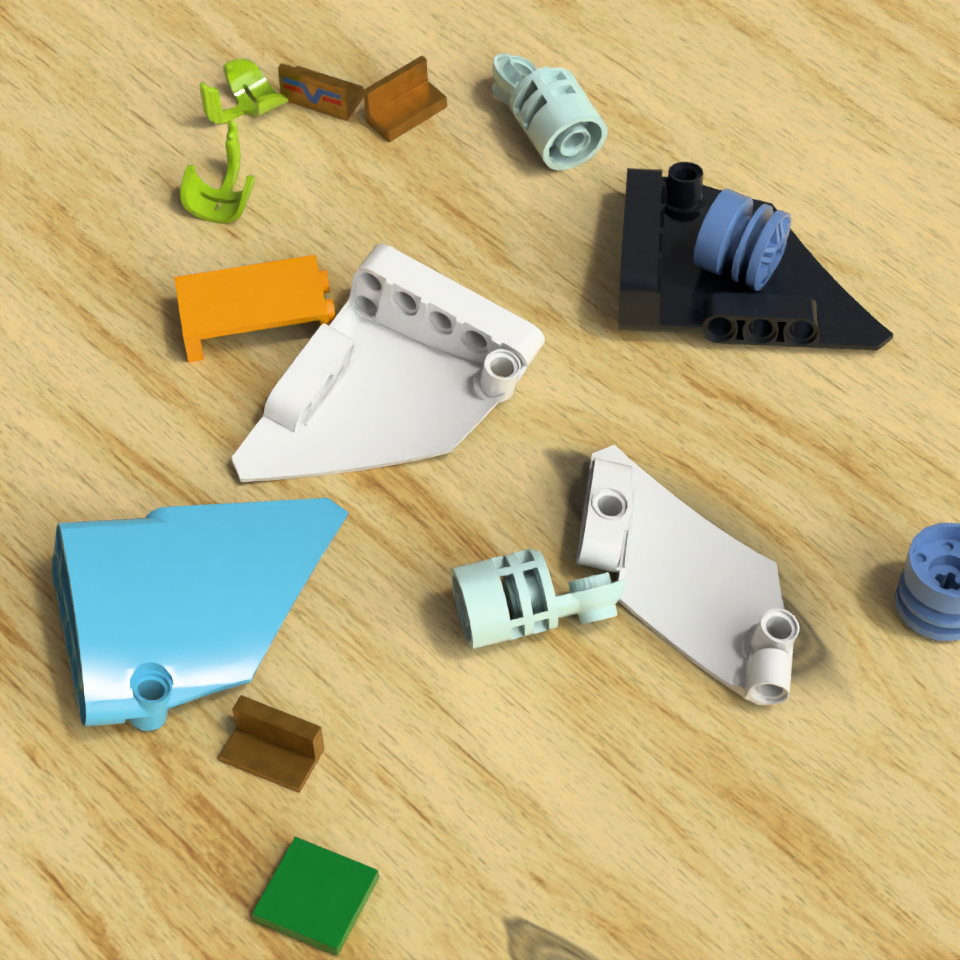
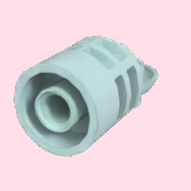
[492,54,608,170]
[451,548,626,649]

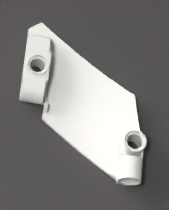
[576,445,800,705]

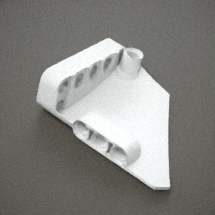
[231,244,545,482]

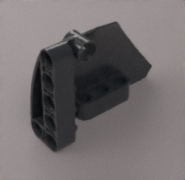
[618,162,893,350]

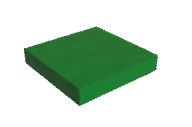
[252,837,379,956]

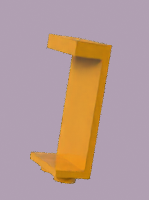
[174,254,336,363]

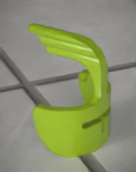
[199,59,289,124]
[180,121,255,224]

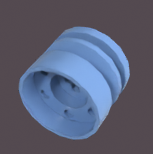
[693,189,791,291]
[895,523,960,641]

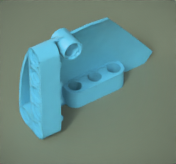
[52,498,349,731]

